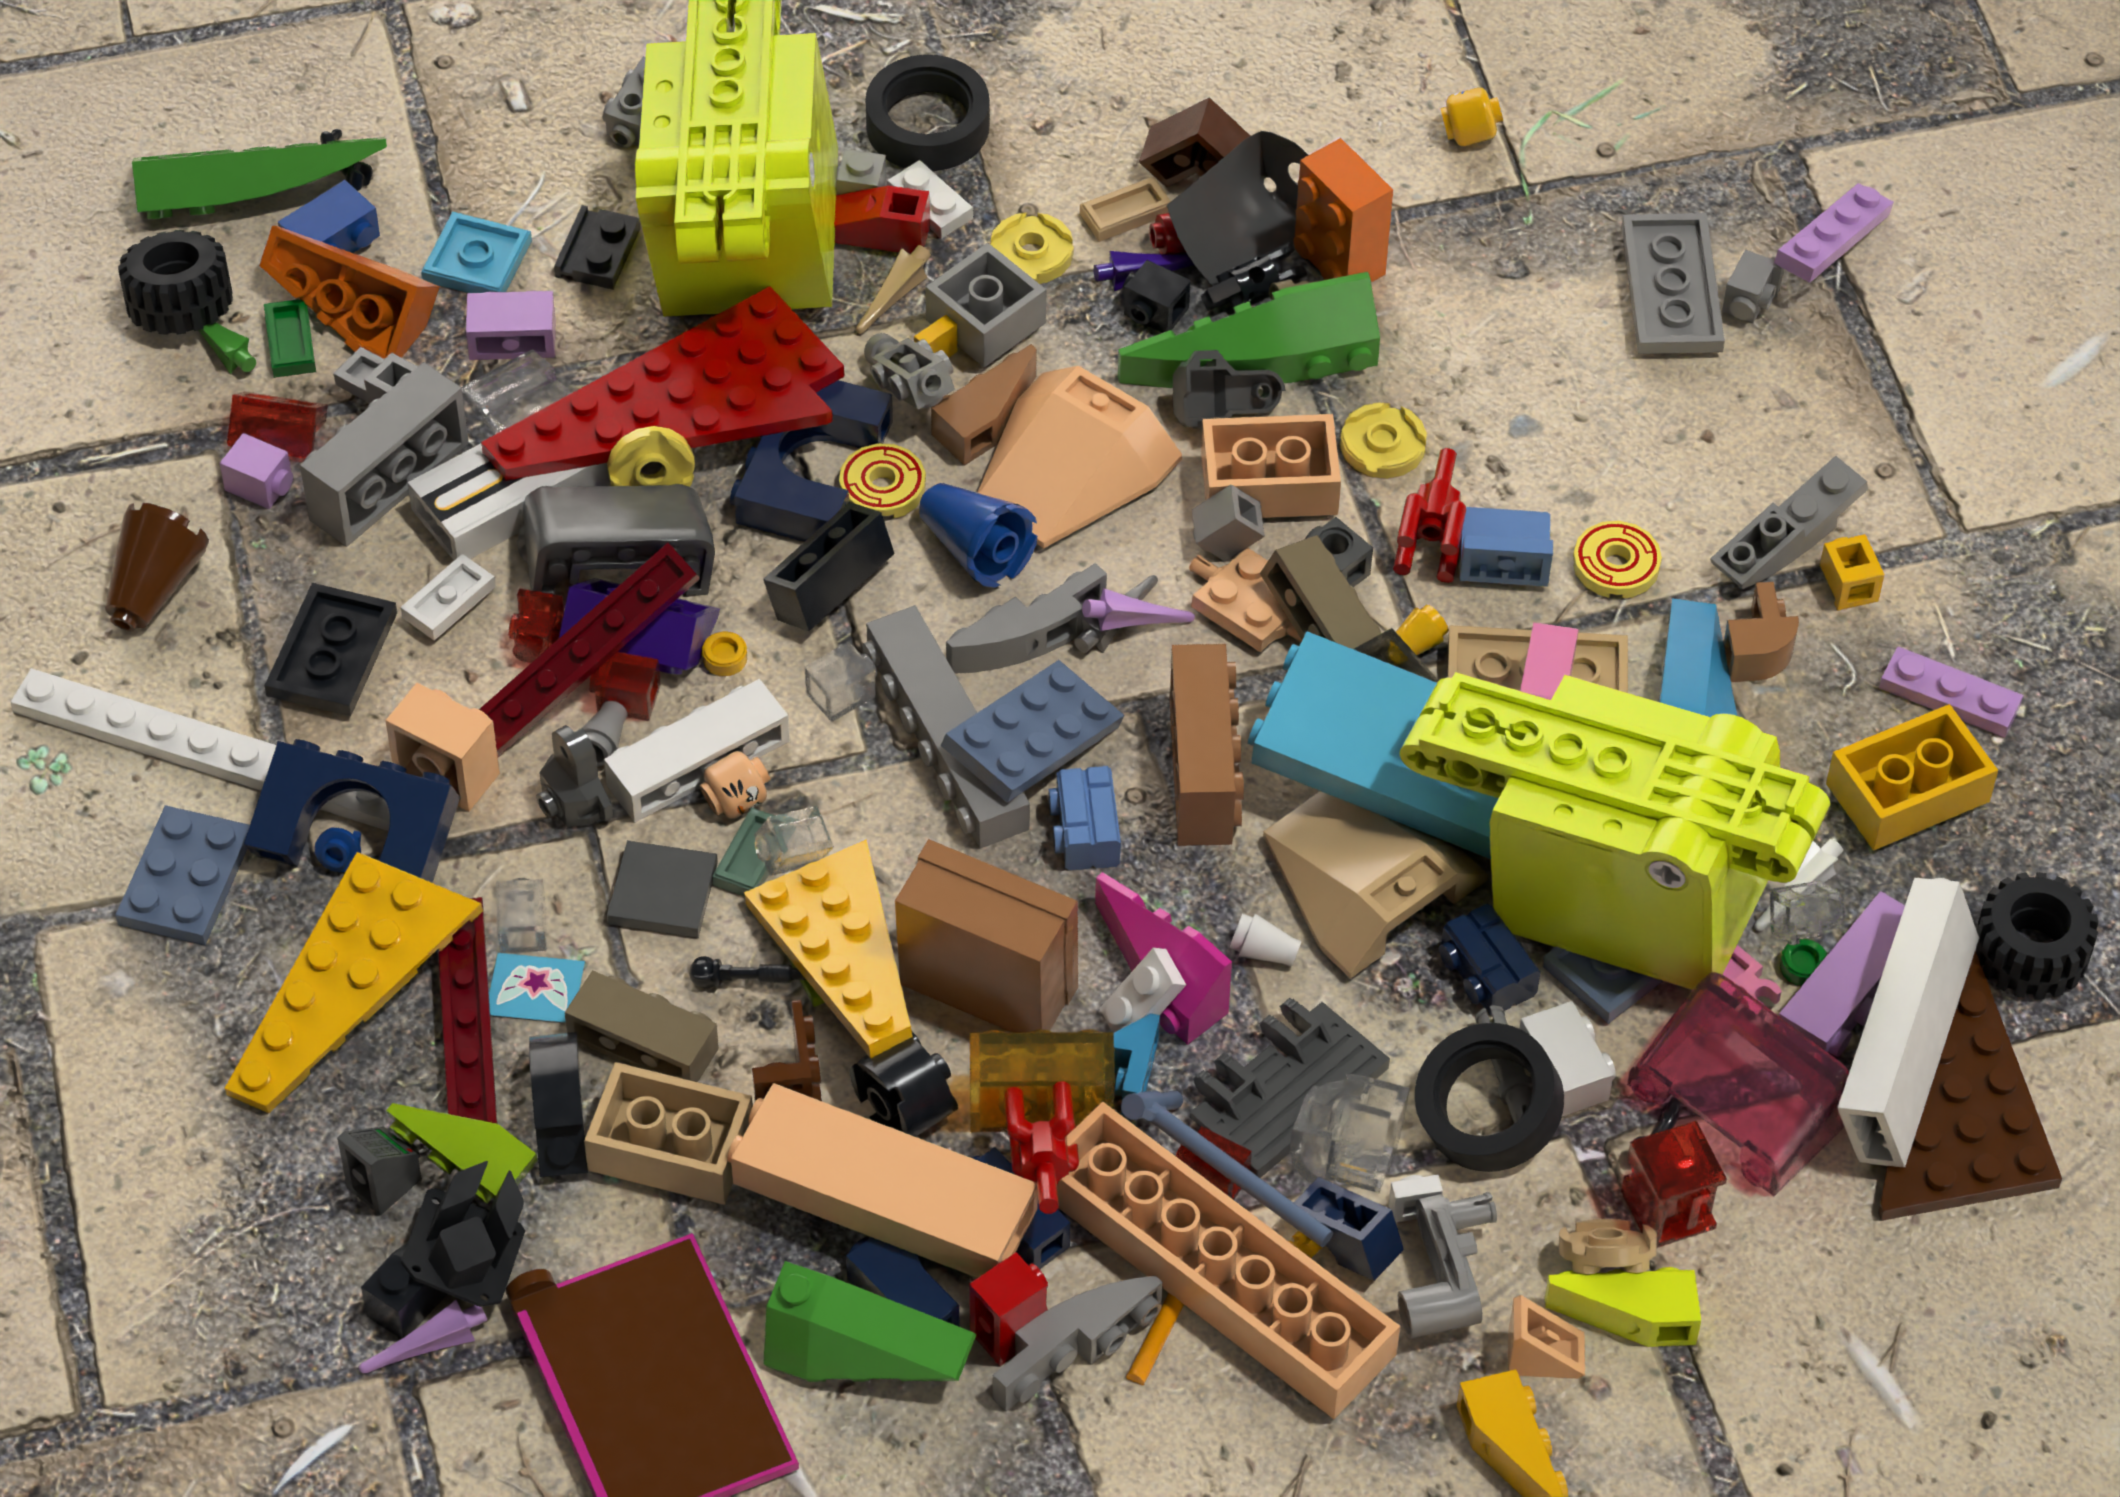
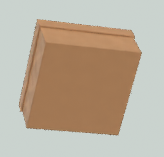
[895,839,1078,1045]

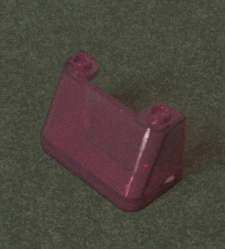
[1627,972,1849,1196]

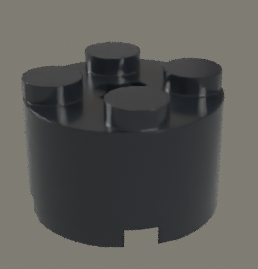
[850,1032,958,1137]

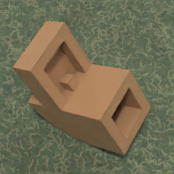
[1723,582,1799,682]

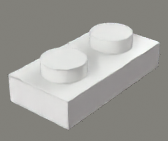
[887,160,973,239]
[400,554,496,641]
[1099,948,1186,1033]

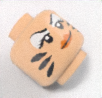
[699,751,771,819]

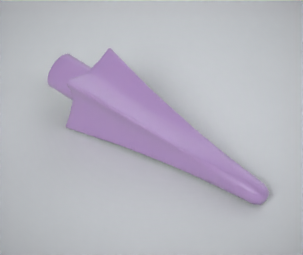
[1082,588,1195,631]
[359,1300,488,1373]

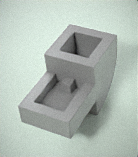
[333,347,418,404]

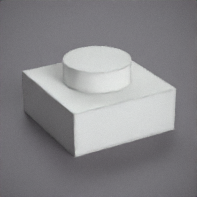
[1388,1175,1443,1223]

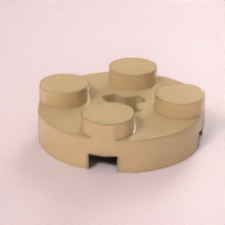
[1559,1219,1657,1274]

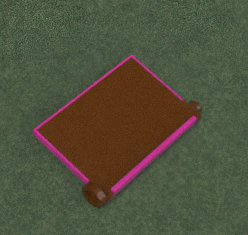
[506,1233,799,1497]

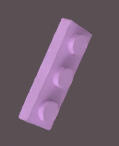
[1879,646,2023,738]

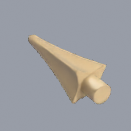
[856,245,931,334]

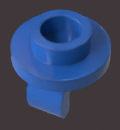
[315,827,361,872]

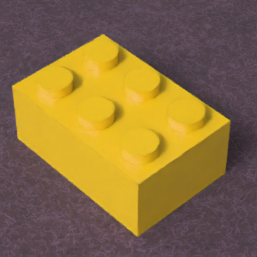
[1826,704,1998,851]

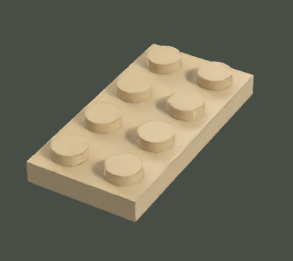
[1447,625,1628,693]

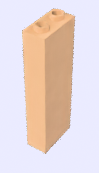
[727,1083,1038,1278]

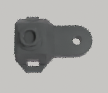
[1173,350,1286,429]
[536,725,613,827]

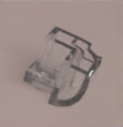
[1290,1073,1410,1194]

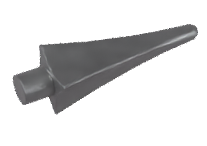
[1074,575,1158,653]

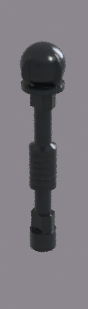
[689,956,806,989]

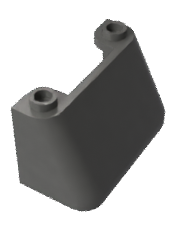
[522,484,715,598]

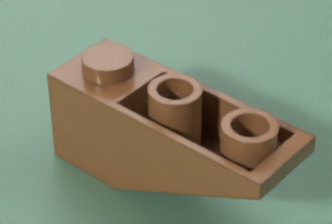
[931,344,1037,466]

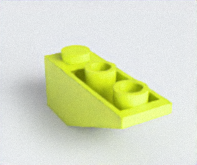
[1544,1267,1701,1347]

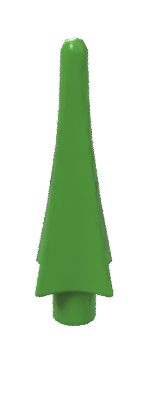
[198,322,256,374]

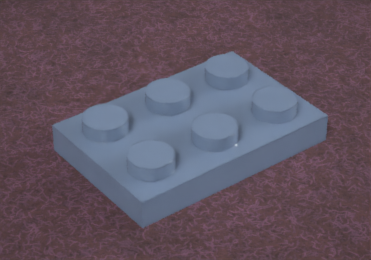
[115,805,250,946]

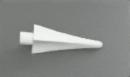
[1754,839,1843,932]

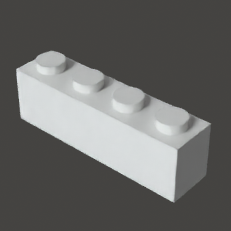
[604,679,790,823]

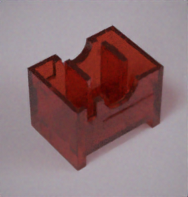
[1621,1120,1727,1248]

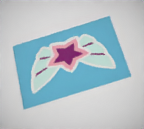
[489,953,585,1023]

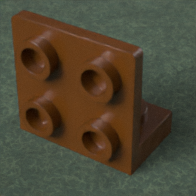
[752,999,822,1103]

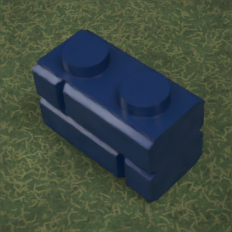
[1439,903,1541,1017]

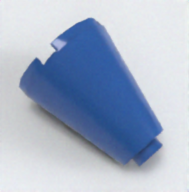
[919,483,1038,588]

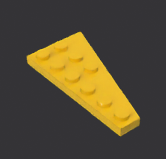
[744,839,913,1058]
[224,852,483,1113]

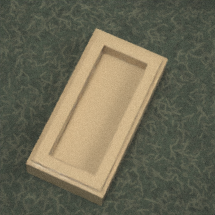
[1080,176,1171,242]

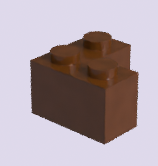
[1139,97,1251,188]

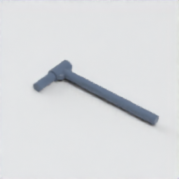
[1121,1090,1333,1247]

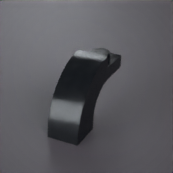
[529,1032,588,1177]

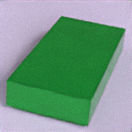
[264,299,316,378]

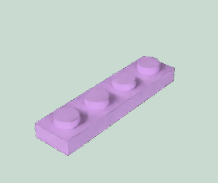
[1774,183,1894,283]

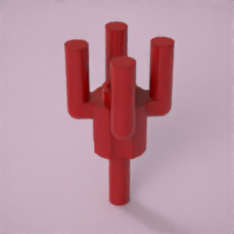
[1393,448,1466,583]
[1004,1081,1079,1214]

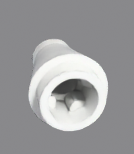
[1229,913,1301,967]

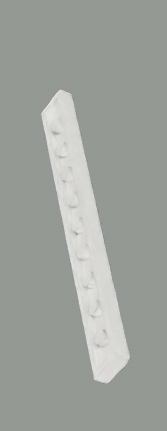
[11,668,390,831]

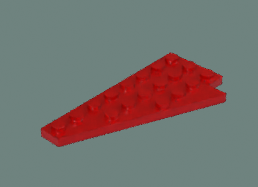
[481,286,845,481]

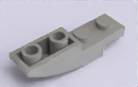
[1710,456,1868,589]
[946,563,1107,674]
[993,1276,1163,1411]

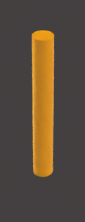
[1126,1293,1184,1385]

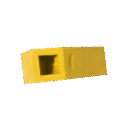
[1456,1369,1568,1497]

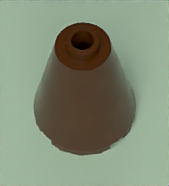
[105,503,209,631]

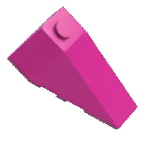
[1095,872,1232,1045]

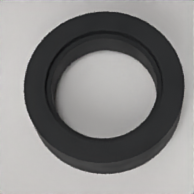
[865,55,990,171]
[1414,1023,1564,1172]

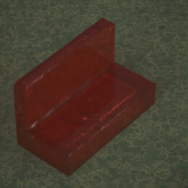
[227,391,328,459]

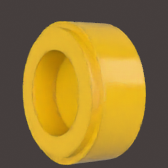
[702,631,747,676]

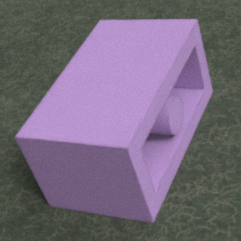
[466,291,556,360]

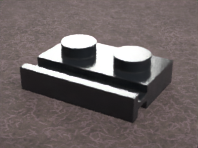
[554,205,640,290]

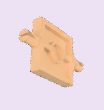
[1189,548,1302,652]

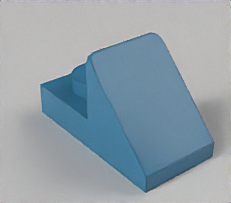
[1094,1014,1160,1116]

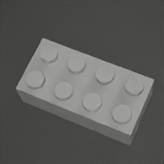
[300,362,469,547]

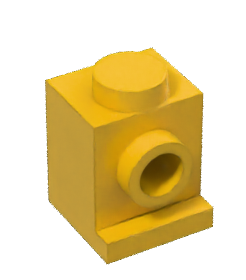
[1820,534,1885,611]

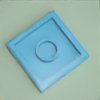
[421,211,532,293]

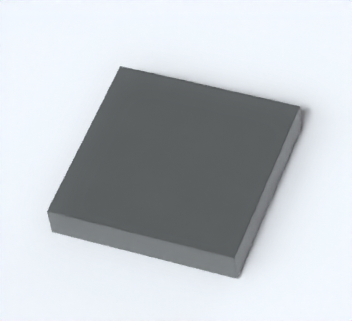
[607,840,718,938]

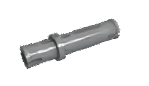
[1475,1005,1532,1124]

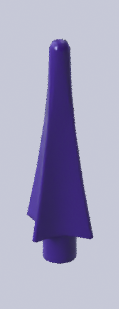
[1093,251,1194,291]

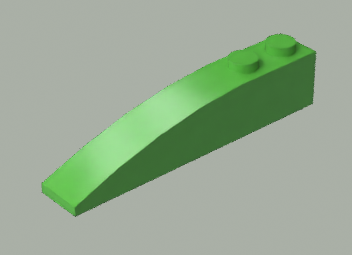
[132,137,387,219]
[1118,272,1380,388]

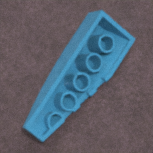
[1659,598,1737,717]

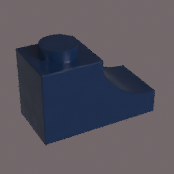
[1293,1177,1404,1281]

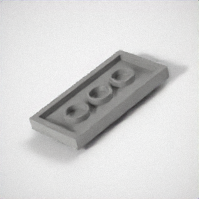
[1621,213,1725,354]

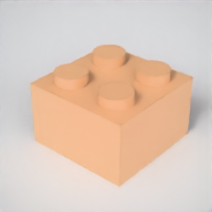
[385,683,500,812]

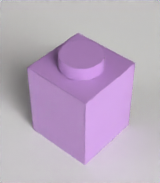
[220,433,293,509]

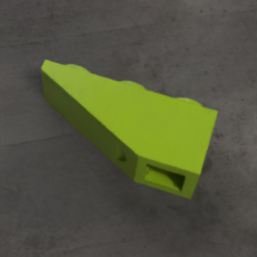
[386,1103,538,1204]

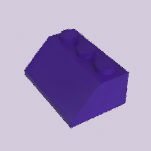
[559,578,720,675]

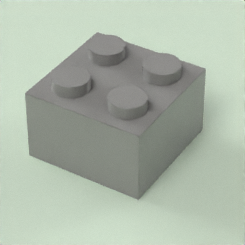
[925,243,1046,367]

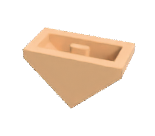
[1508,1295,1585,1379]

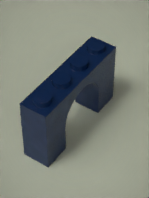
[730,380,893,542]
[244,739,460,883]
[846,1147,1071,1327]

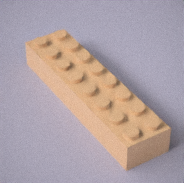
[1057,1102,1400,1419]

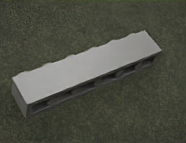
[862,605,1030,849]

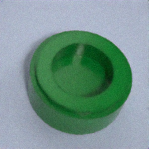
[1780,939,1827,986]

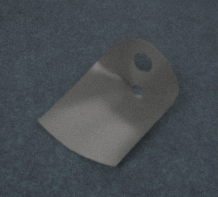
[1167,131,1308,286]

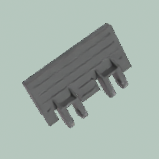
[1190,998,1390,1178]

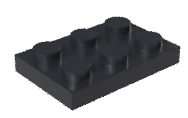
[264,583,397,716]

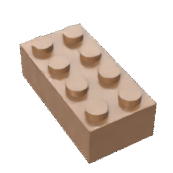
[1169,644,1244,846]

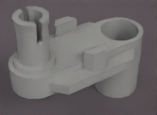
[1398,1192,1497,1339]

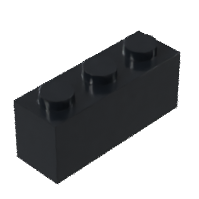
[763,502,895,631]

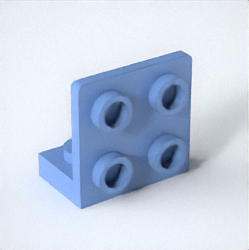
[1460,507,1553,587]

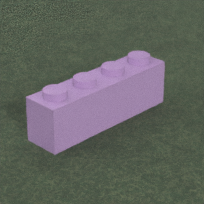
[1773,891,1905,1068]

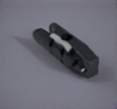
[1201,242,1307,311]

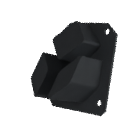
[401,1161,526,1307]

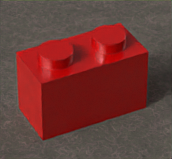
[969,1252,1048,1366]

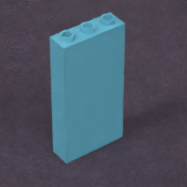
[1248,631,1499,859]

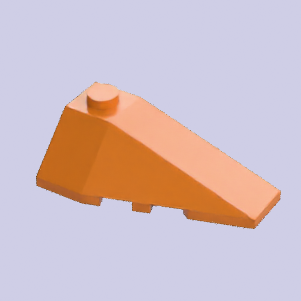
[259,226,440,359]

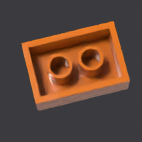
[1294,138,1393,282]

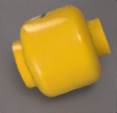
[1440,87,1504,146]

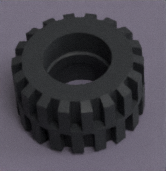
[118,230,233,335]
[1976,872,2099,1000]

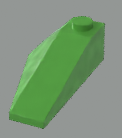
[763,1261,976,1382]

